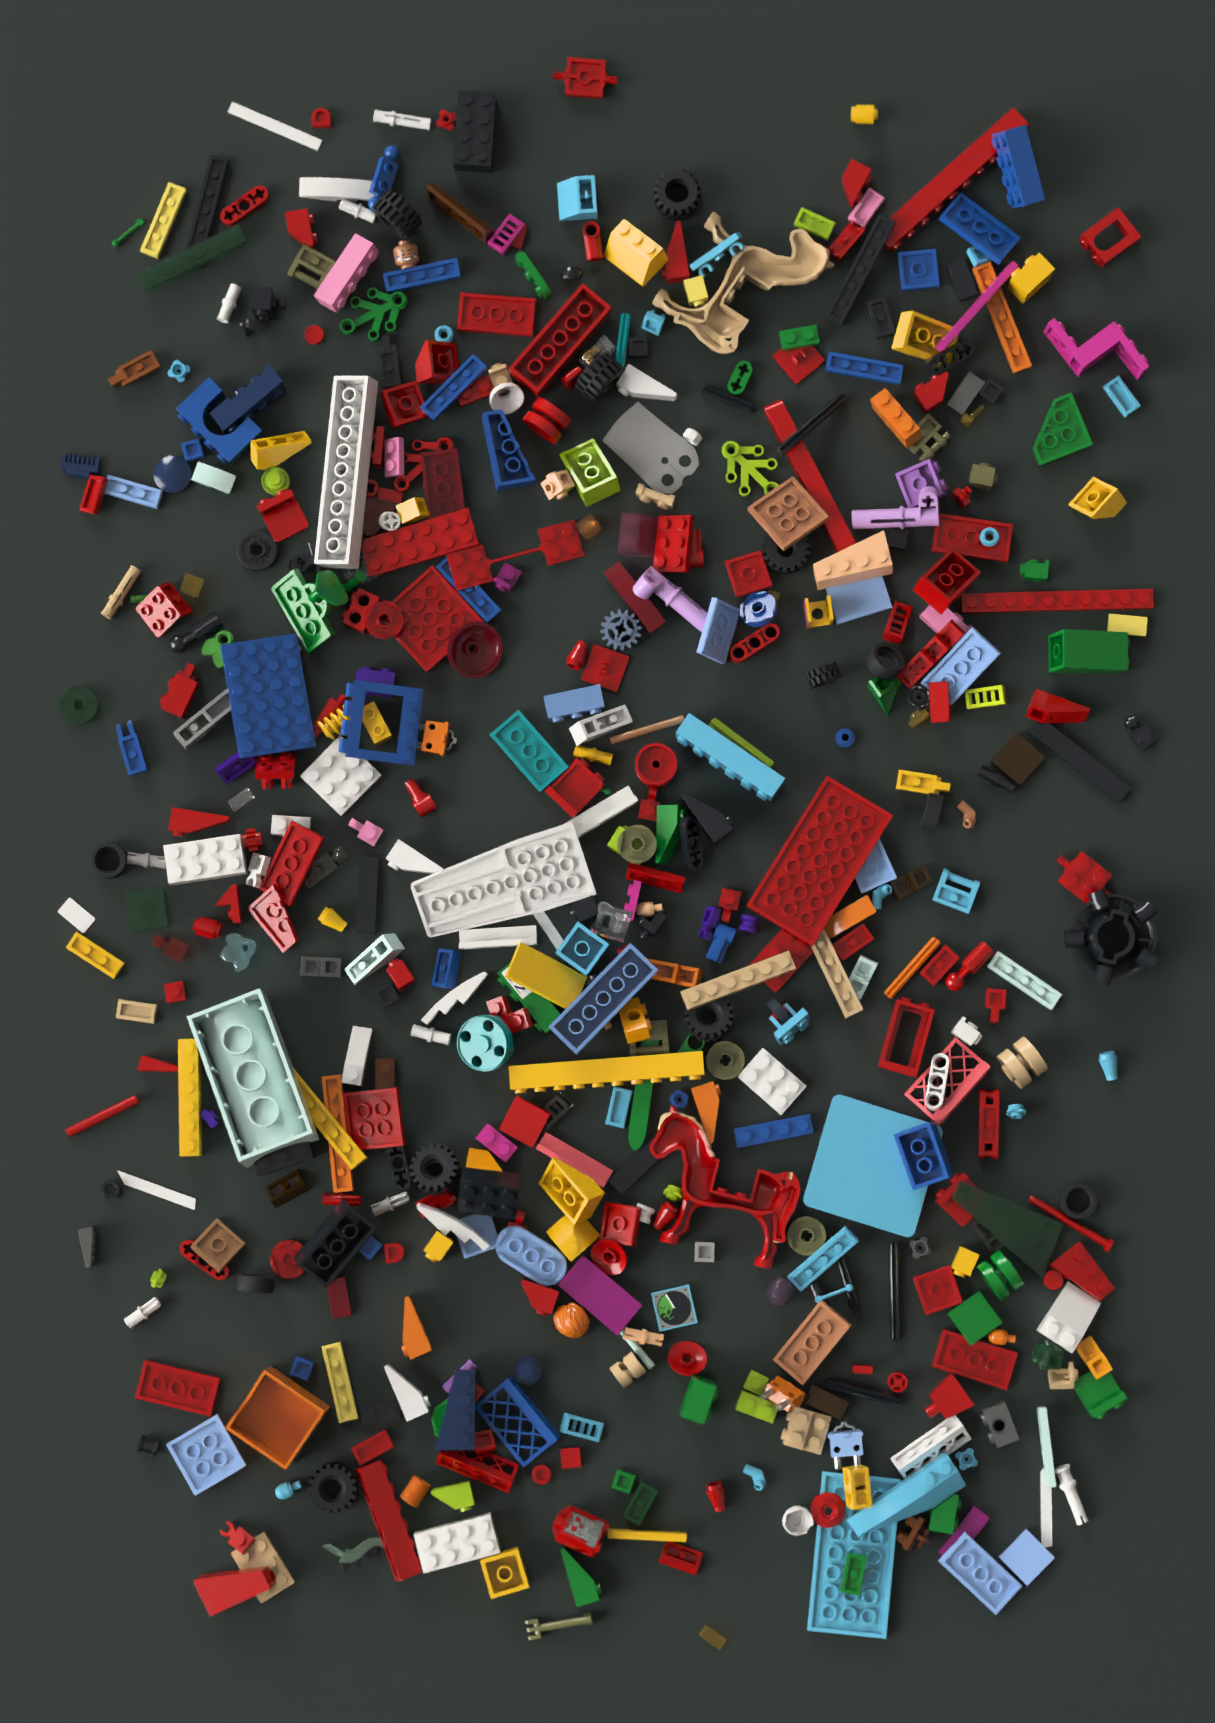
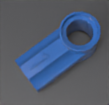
[706,922,736,964]

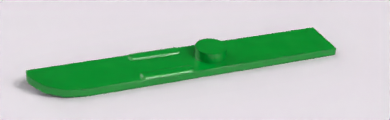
[628,1040,659,1151]

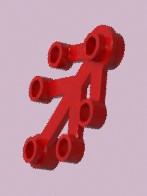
[394,437,454,492]

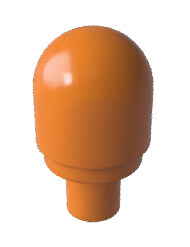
[988,1329,1016,1345]

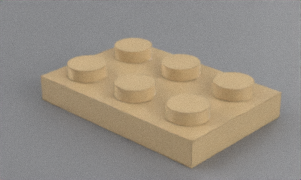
[231,1531,295,1604]

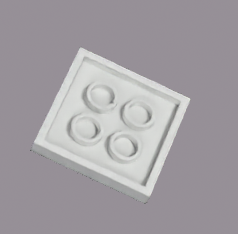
[300,736,382,817]

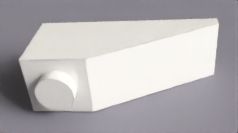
[617,364,677,401]
[569,705,633,746]
[386,839,443,874]
[341,1026,372,1086]
[384,1364,431,1421]

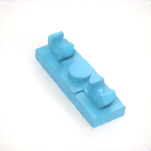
[689,232,745,277]

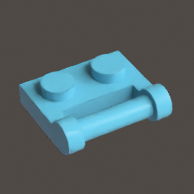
[932,868,980,914]

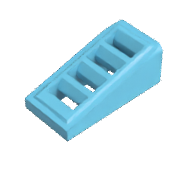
[559,1412,604,1442]

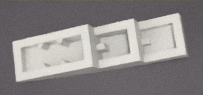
[299,177,374,202]
[421,971,488,1025]
[417,1203,490,1251]

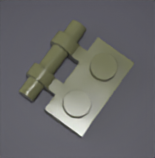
[908,413,951,462]

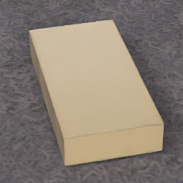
[116,999,158,1024]

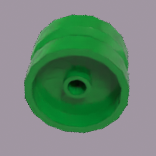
[976,1250,1024,1301]

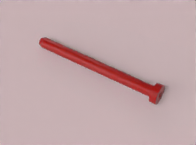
[1028,1196,1114,1252]

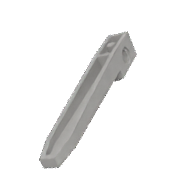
[173,644,302,751]

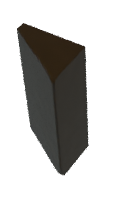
[264,1169,309,1208]

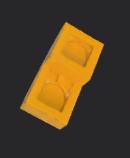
[1075,1335,1113,1380]

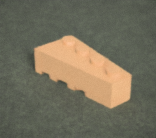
[813,530,893,590]

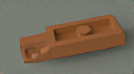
[108,350,161,388]

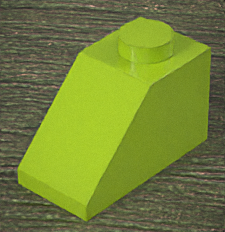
[431,1480,475,1512]

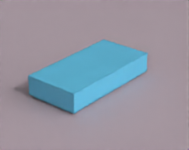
[1103,376,1141,418]
[605,1086,632,1129]

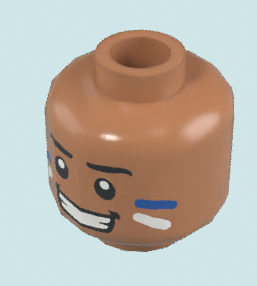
[393,240,419,269]

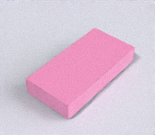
[848,187,885,228]

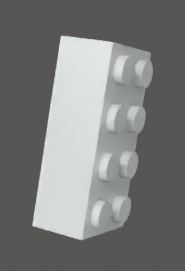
[163,834,248,885]
[414,1512,501,1573]

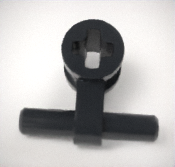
[288,541,324,574]

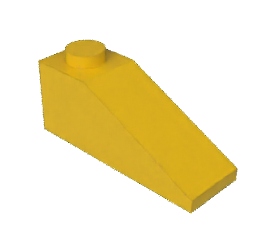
[251,431,311,470]

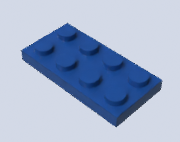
[938,192,1021,265]

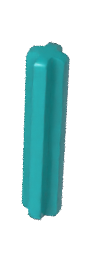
[615,313,631,368]

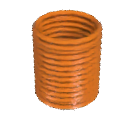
[400,1475,431,1508]

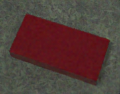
[327,1277,352,1319]

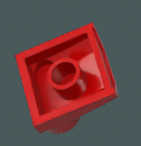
[381,380,428,428]

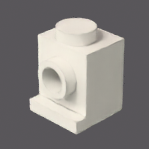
[951,1016,982,1046]

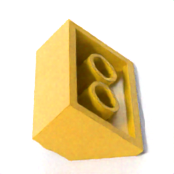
[603,219,669,287]

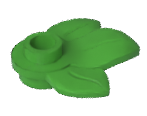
[202,630,234,668]

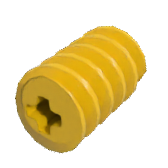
[317,705,350,740]

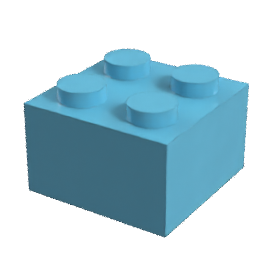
[555,922,609,977]

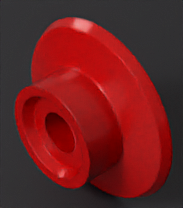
[810,1492,846,1528]

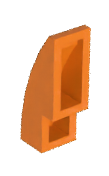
[824,895,877,939]
[646,958,703,988]

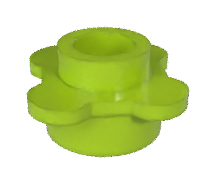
[663,1185,683,1201]
[150,1268,167,1288]

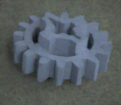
[600,609,642,651]

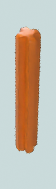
[884,937,940,999]

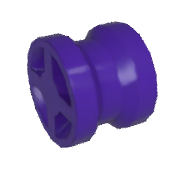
[739,915,760,934]

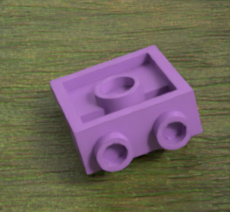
[895,459,948,508]

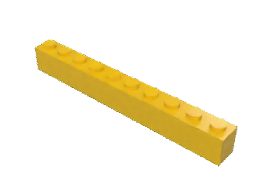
[509,1051,705,1094]

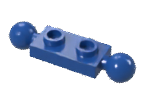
[368,145,400,211]

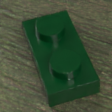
[622,1481,659,1525]

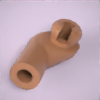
[957,800,976,829]

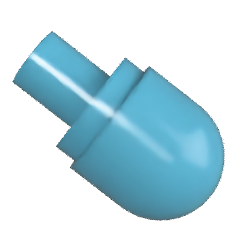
[275,1480,302,1500]

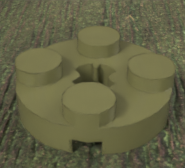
[618,825,657,864]
[706,1041,745,1080]
[787,1216,826,1256]

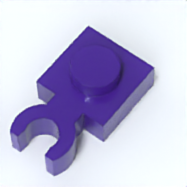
[698,906,721,941]

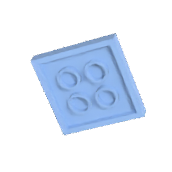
[166,1414,247,1495]

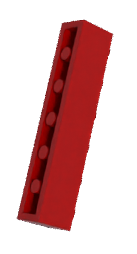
[355,1460,422,1581]

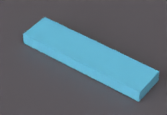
[787,1226,859,1292]

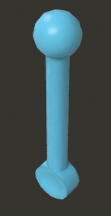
[815,1284,853,1303]

